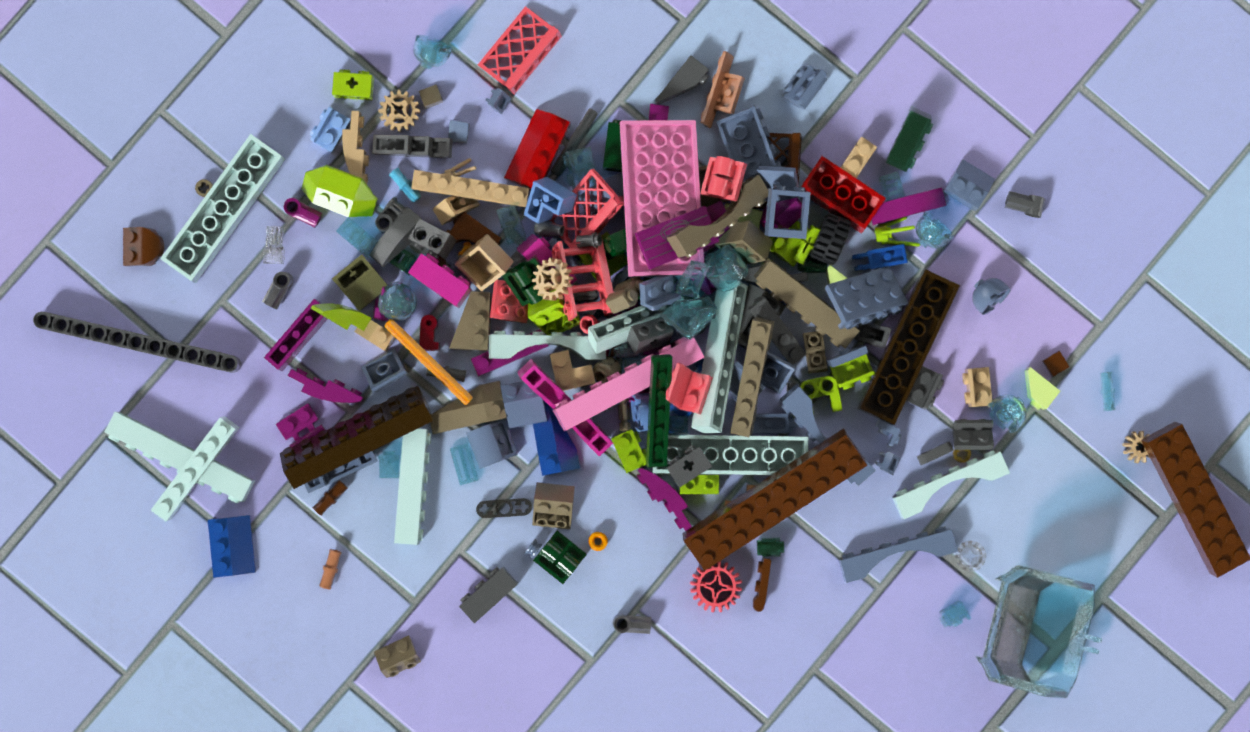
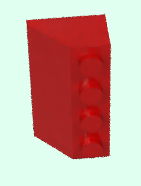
[504,109,571,190]
[801,156,886,234]

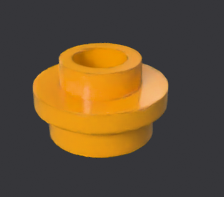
[588,532,608,551]

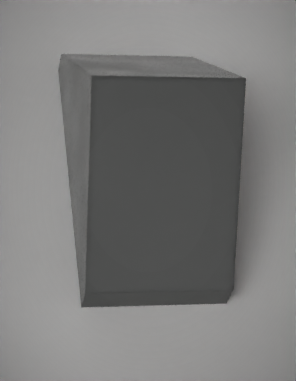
[854,323,891,348]

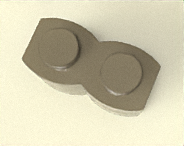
[606,276,644,314]

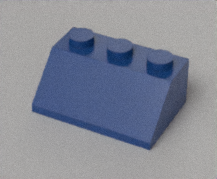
[208,515,256,578]

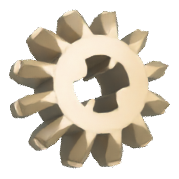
[1122,431,1150,463]

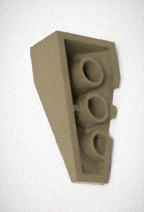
[430,381,507,434]

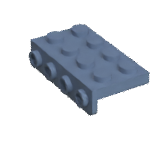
[716,105,782,182]
[825,266,908,330]

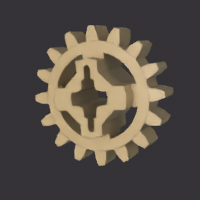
[378,90,421,132]
[532,258,573,301]

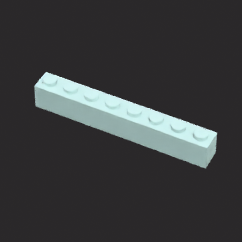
[691,279,748,433]
[104,412,255,503]

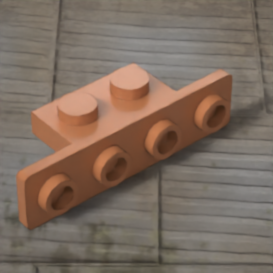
[701,51,745,128]

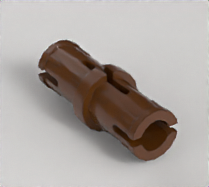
[312,480,348,516]

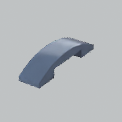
[304,451,378,493]

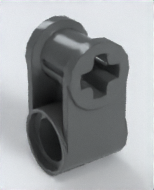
[375,197,408,233]

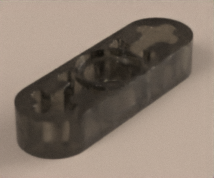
[476,498,532,518]

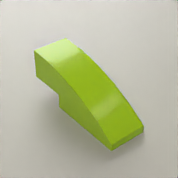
[311,303,371,331]

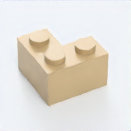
[549,350,596,391]

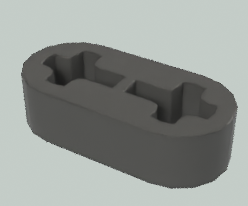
[917,441,953,465]

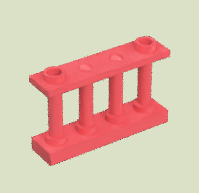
[552,236,614,321]

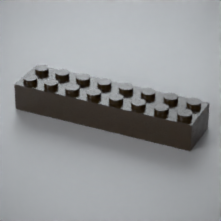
[857,269,960,425]
[280,386,434,489]

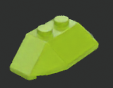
[301,165,378,217]

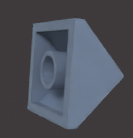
[361,348,409,392]
[761,352,796,394]

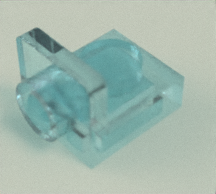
[378,451,399,478]

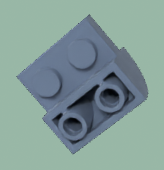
[782,65,827,109]
[466,419,518,469]

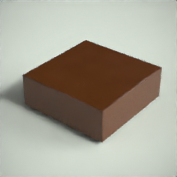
[1042,351,1069,377]

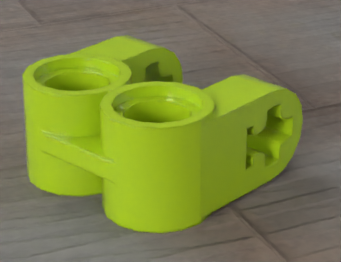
[799,376,842,414]

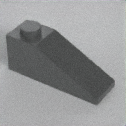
[655,55,709,105]

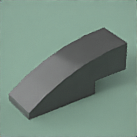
[370,208,422,267]

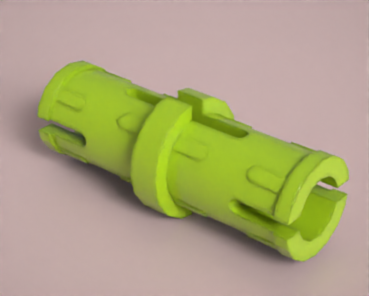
[793,225,821,265]

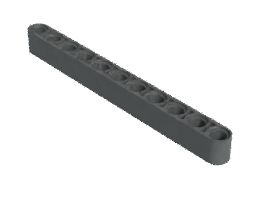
[33,312,241,373]

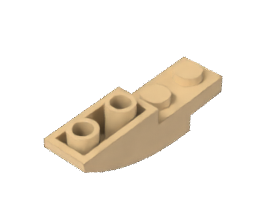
[342,111,369,184]

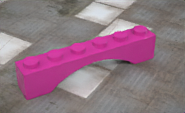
[517,359,613,457]

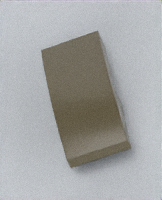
[803,331,828,374]

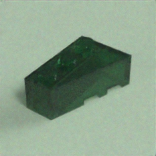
[886,106,933,172]

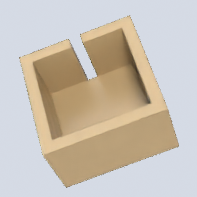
[455,234,514,292]

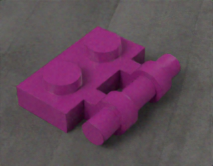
[276,403,325,447]

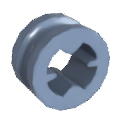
[525,539,542,558]

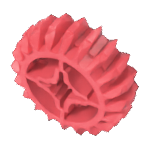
[690,561,742,612]

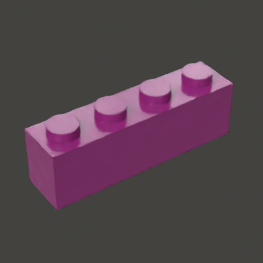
[264,299,327,371]

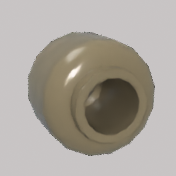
[593,356,622,383]

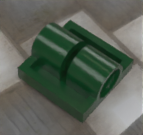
[502,255,551,307]
[533,530,587,584]

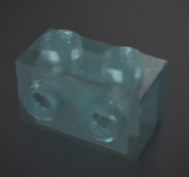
[563,147,597,189]

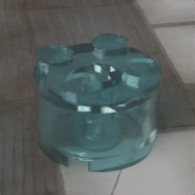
[704,245,748,292]

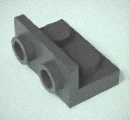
[906,366,944,410]
[952,419,994,450]

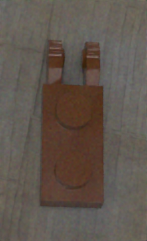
[752,557,771,612]

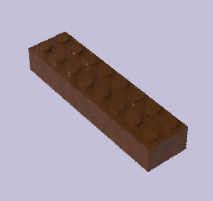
[1141,422,1250,578]

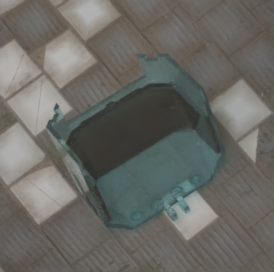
[976,565,1102,698]

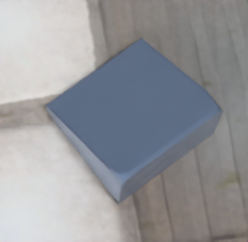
[448,120,470,144]

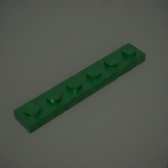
[646,354,672,468]

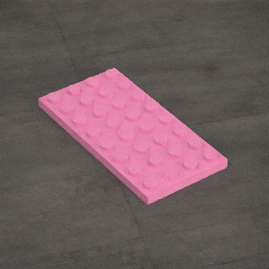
[620,120,705,277]

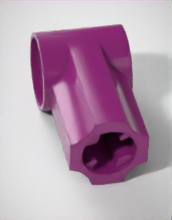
[284,198,323,228]

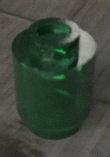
[757,537,784,557]

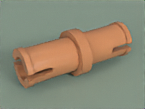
[319,549,342,590]

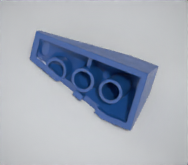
[533,400,580,476]

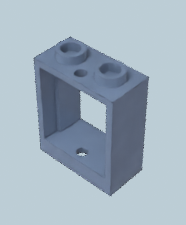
[764,185,811,239]

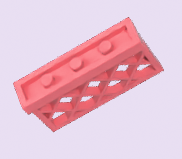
[478,6,562,95]
[549,168,624,256]

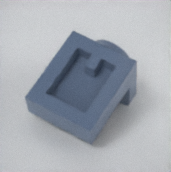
[875,419,902,447]

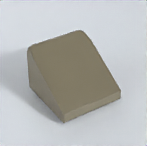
[419,85,443,109]

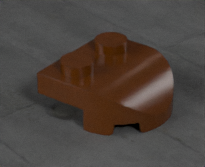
[123,227,164,266]

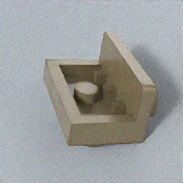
[374,635,421,678]

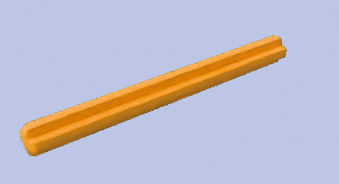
[384,319,473,405]

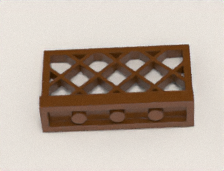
[753,133,802,209]

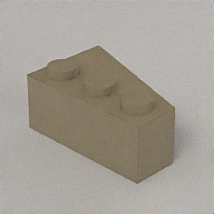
[449,291,492,351]

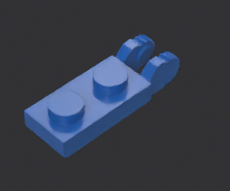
[852,244,908,271]

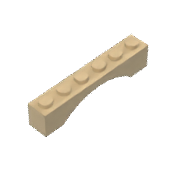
[411,170,529,208]

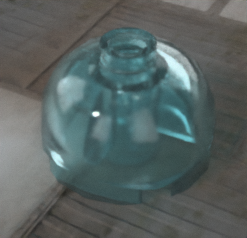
[413,35,452,69]
[915,212,954,249]
[378,281,417,321]
[987,394,1026,433]

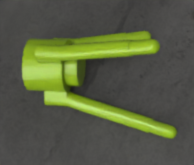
[875,217,920,247]

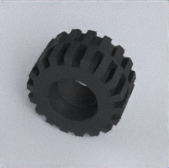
[810,213,851,266]

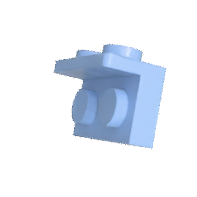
[310,106,351,153]

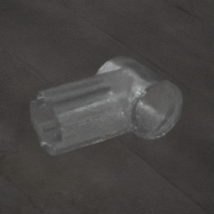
[263,226,285,264]

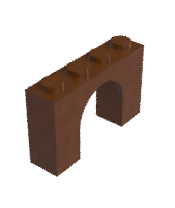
[437,212,502,278]

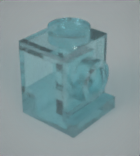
[939,600,971,628]

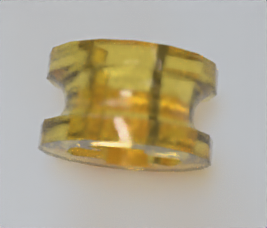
[953,450,971,463]

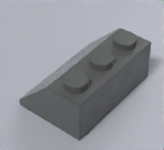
[738,283,786,349]

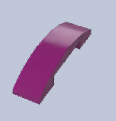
[871,187,947,225]

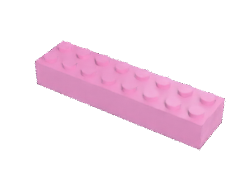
[553,336,704,431]

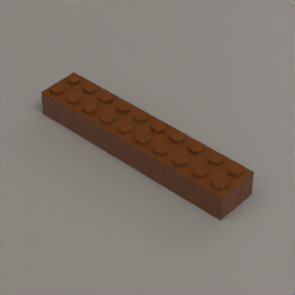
[682,428,867,571]

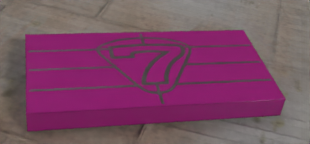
[635,206,719,270]

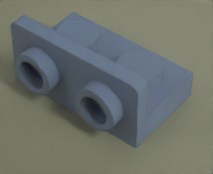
[639,275,681,311]

